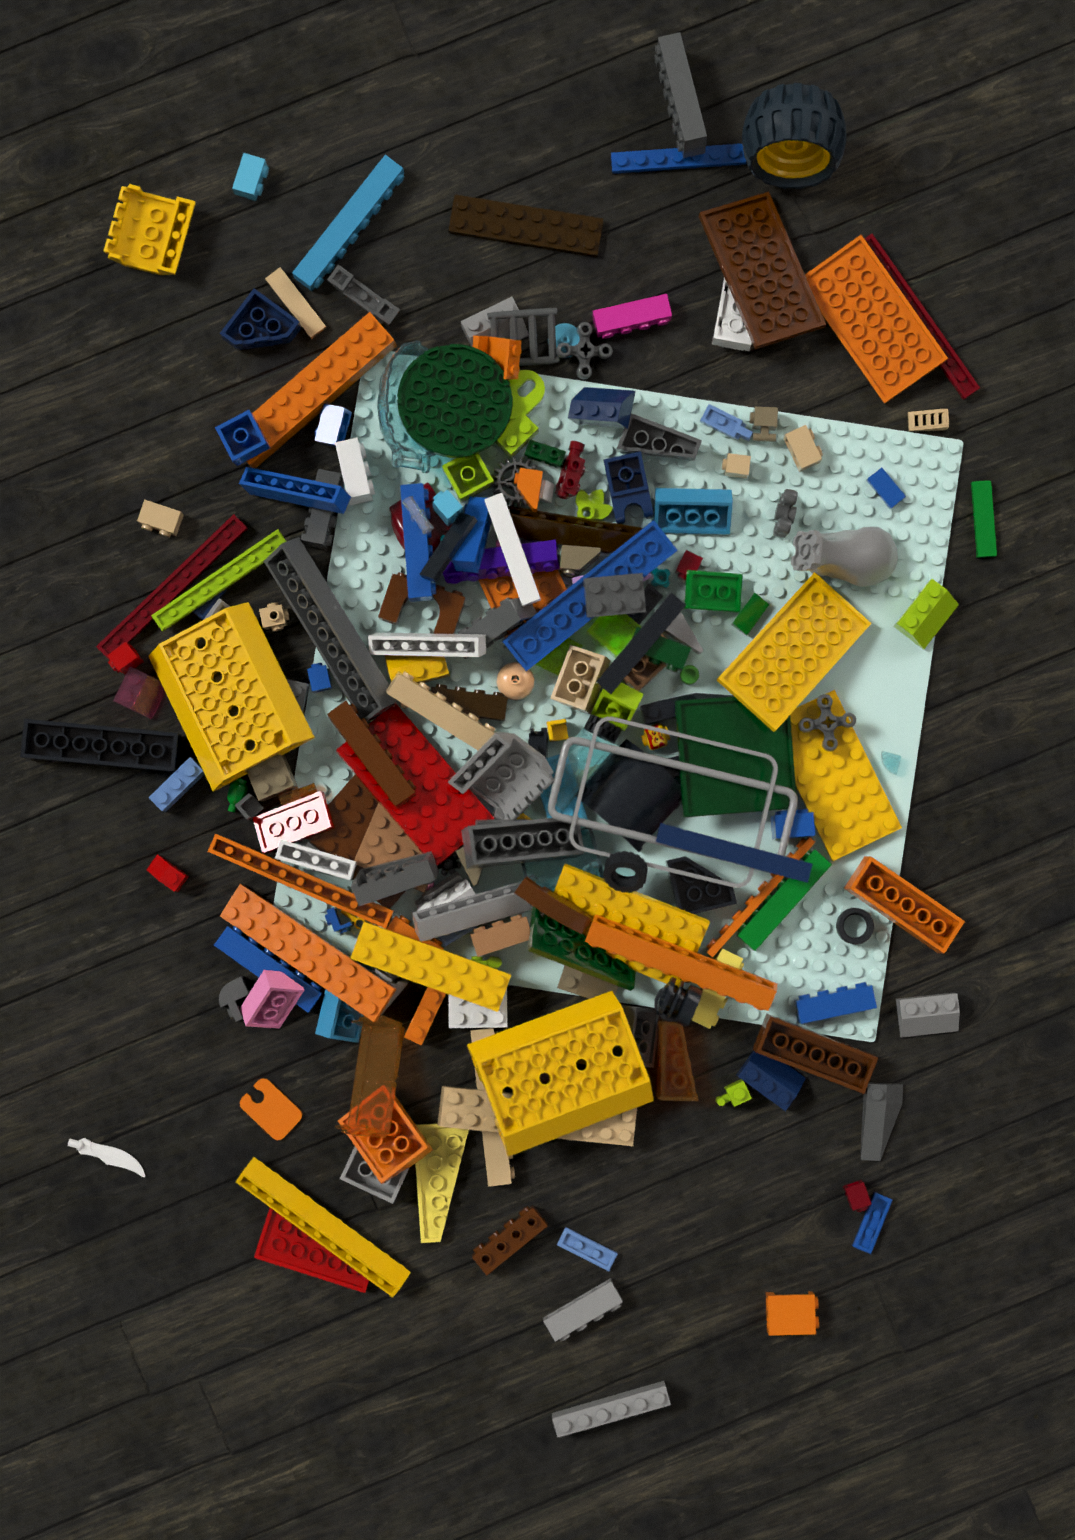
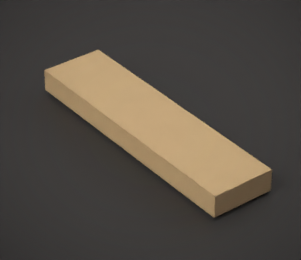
[265,268,326,339]

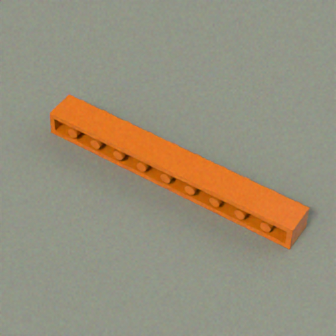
[207,834,395,929]
[585,914,778,1011]

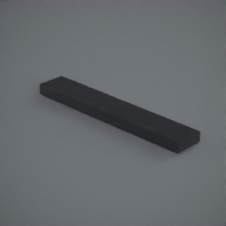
[596,593,686,695]

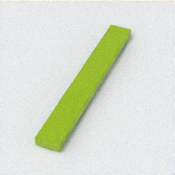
[151,529,287,632]

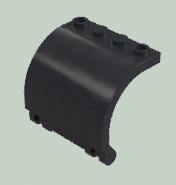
[576,739,682,852]

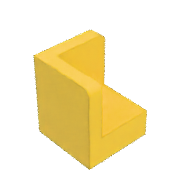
[547,719,568,742]

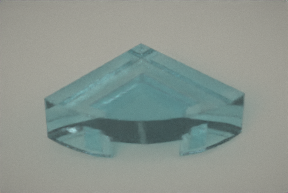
[881,751,901,775]

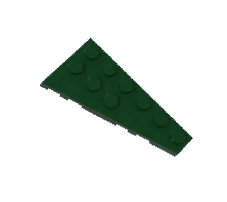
[528,907,636,991]

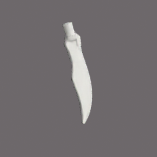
[68,1138,145,1177]

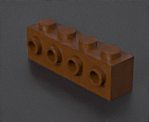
[472,1205,548,1276]

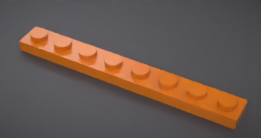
[706,837,815,958]

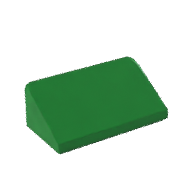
[732,593,769,636]

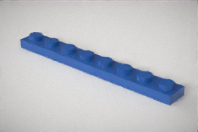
[611,144,747,174]

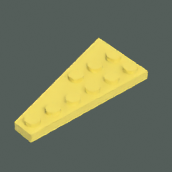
[416,1123,469,1243]

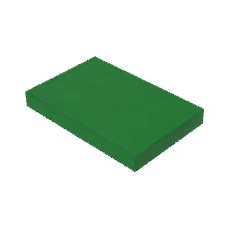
[684,570,743,612]

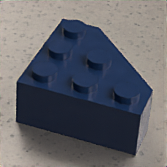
[220,288,302,350]

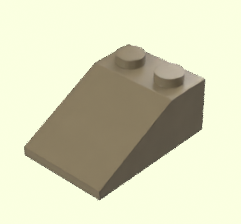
[557,965,618,999]

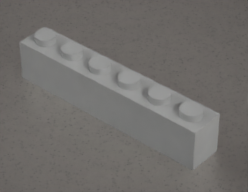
[412,881,532,942]
[552,1381,671,1438]

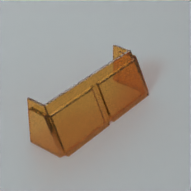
[336,1015,404,1138]

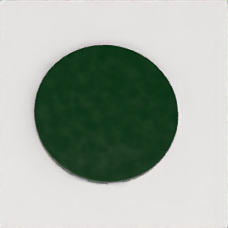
[397,344,513,458]

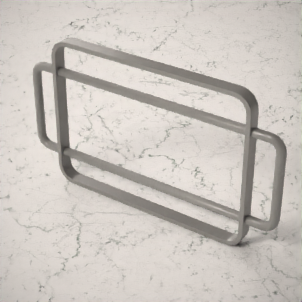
[548,717,798,888]

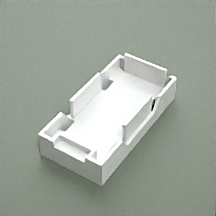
[712,277,752,351]

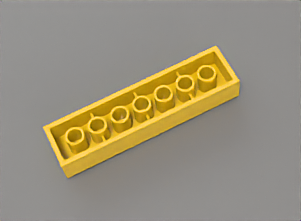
[350,922,512,1012]

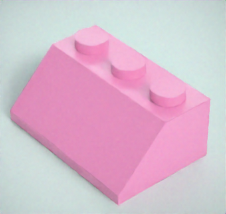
[240,970,304,1029]

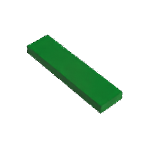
[971,480,997,558]

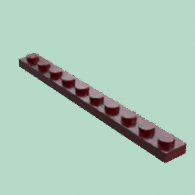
[865,234,980,400]
[96,514,248,660]

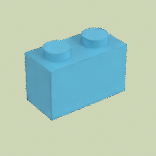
[232,153,269,201]
[433,489,463,527]

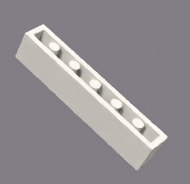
[368,633,486,657]

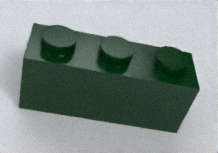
[633,627,691,673]

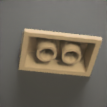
[550,645,611,715]

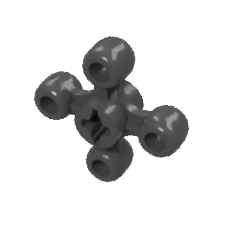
[556,322,613,380]
[773,489,798,538]
[798,694,856,752]

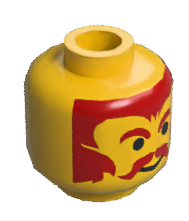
[641,723,671,751]

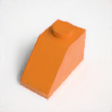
[514,468,543,512]

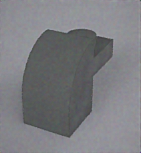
[219,976,250,1022]

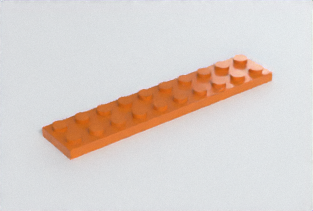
[220,884,396,1022]

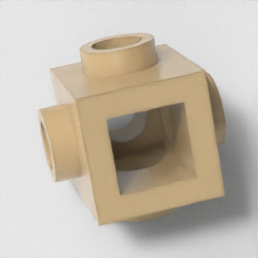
[259,603,290,631]

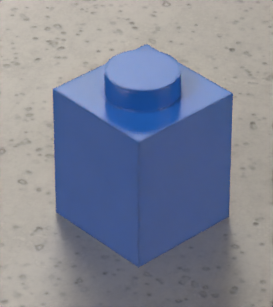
[307,663,333,693]

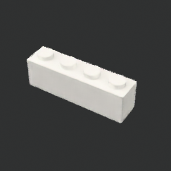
[275,839,357,880]

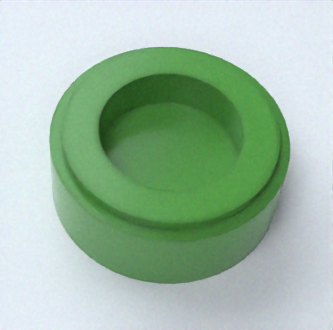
[680,665,699,685]

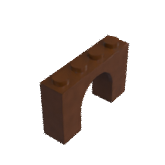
[378,572,466,634]

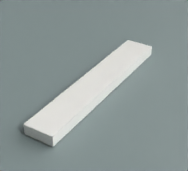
[484,493,541,607]

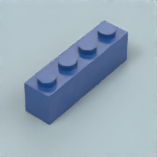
[451,496,492,573]
[794,982,877,1024]

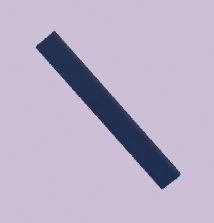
[655,823,813,883]

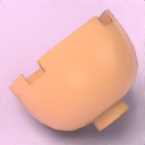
[496,662,535,701]

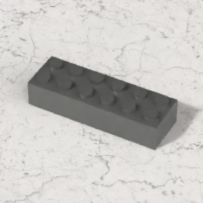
[654,32,707,158]
[461,815,584,869]

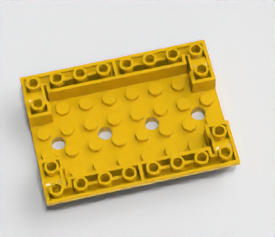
[148,602,315,791]
[467,991,654,1157]

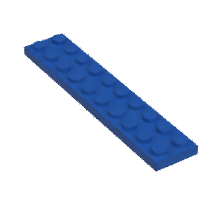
[502,520,678,671]

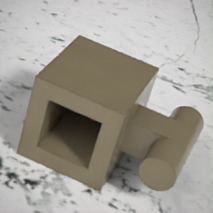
[749,406,778,442]

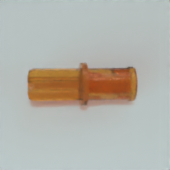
[279,783,317,805]

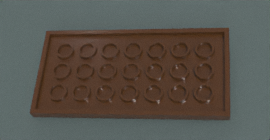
[699,192,826,349]

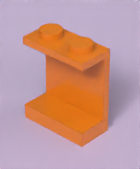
[472,335,521,379]
[766,1291,819,1335]

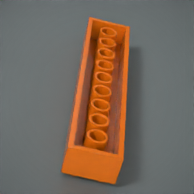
[247,312,397,468]

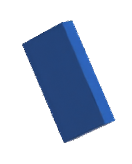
[866,467,906,509]

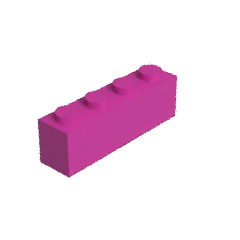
[592,294,672,339]

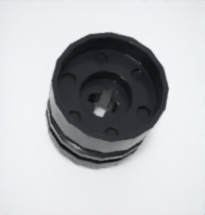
[656,977,703,1027]

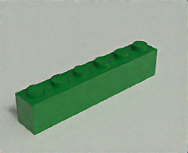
[736,849,832,951]

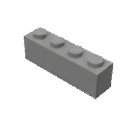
[543,1278,623,1342]

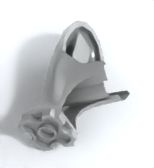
[791,527,898,587]

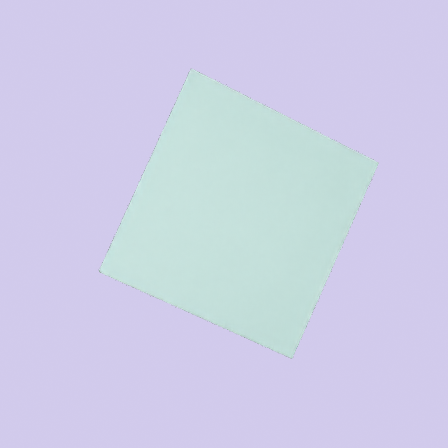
[273,351,963,1042]

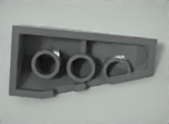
[860,1082,903,1161]

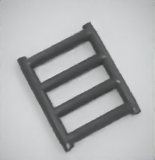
[487,308,560,366]

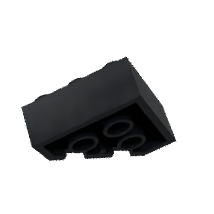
[665,856,737,914]

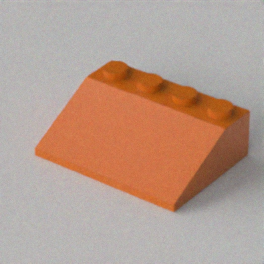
[338,1085,433,1184]

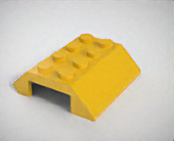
[103,184,196,275]

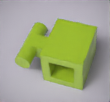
[716,1079,752,1107]

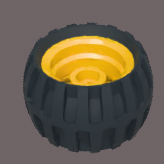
[742,83,846,189]

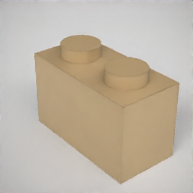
[783,425,823,472]
[137,500,184,537]

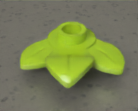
[575,489,612,520]

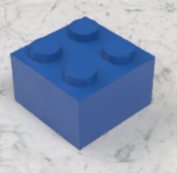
[215,410,270,466]
[770,809,815,840]

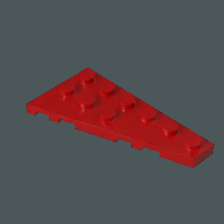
[254,1208,369,1293]

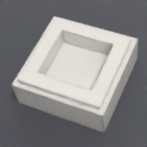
[539,480,555,503]

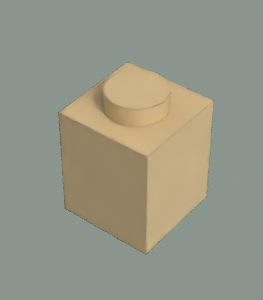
[722,453,751,479]

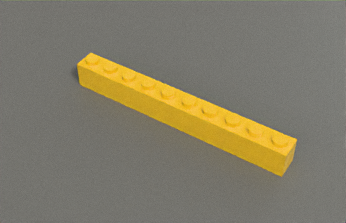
[236,1157,411,1297]

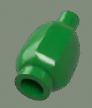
[227,777,248,812]

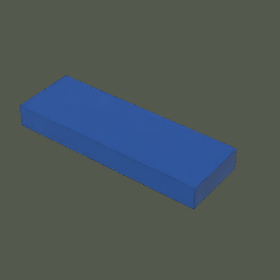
[852,1192,893,1254]

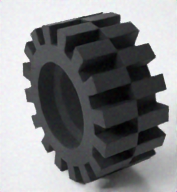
[584,714,621,744]

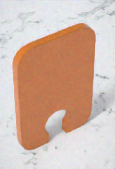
[240,1078,302,1140]

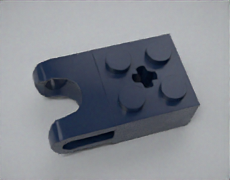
[603,451,654,524]

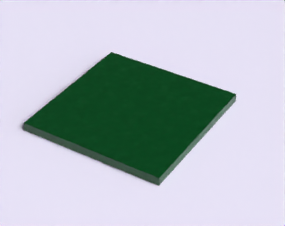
[675,697,797,817]

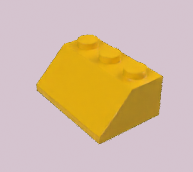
[385,655,450,683]

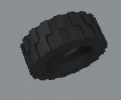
[603,851,648,893]

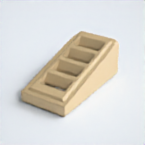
[908,409,949,432]

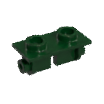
[524,440,566,468]

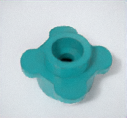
[651,568,671,588]

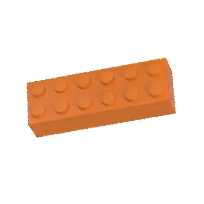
[844,856,965,954]

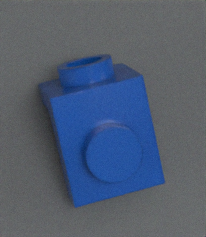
[325,907,354,934]

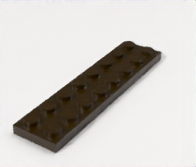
[448,194,603,257]

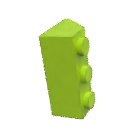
[893,579,959,650]

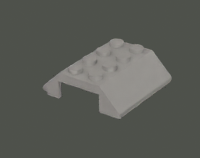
[448,732,554,820]

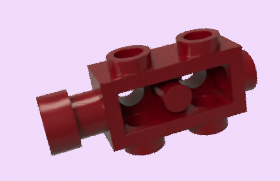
[555,441,586,499]

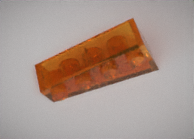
[656,1020,699,1101]

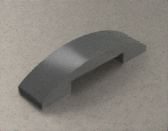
[327,265,400,325]

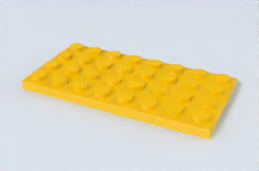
[717,572,872,732]
[790,690,902,861]
[554,863,710,986]

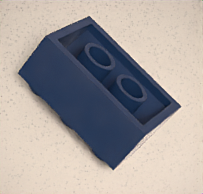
[568,387,635,429]
[736,1051,806,1111]

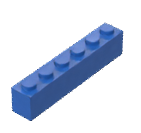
[239,467,351,514]
[400,483,436,602]
[214,926,323,1013]

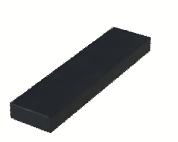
[420,512,478,583]

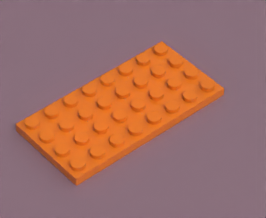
[805,235,948,404]

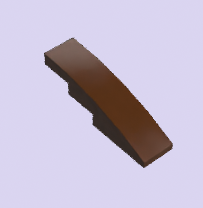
[514,876,593,934]

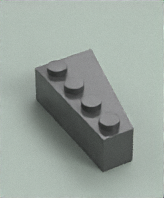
[616,413,702,461]
[301,469,344,551]
[351,851,439,906]

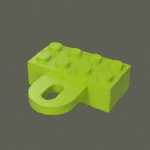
[495,370,545,459]

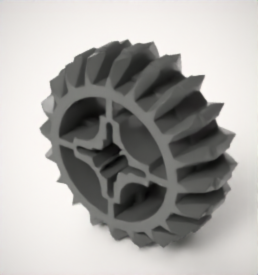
[491,457,537,508]

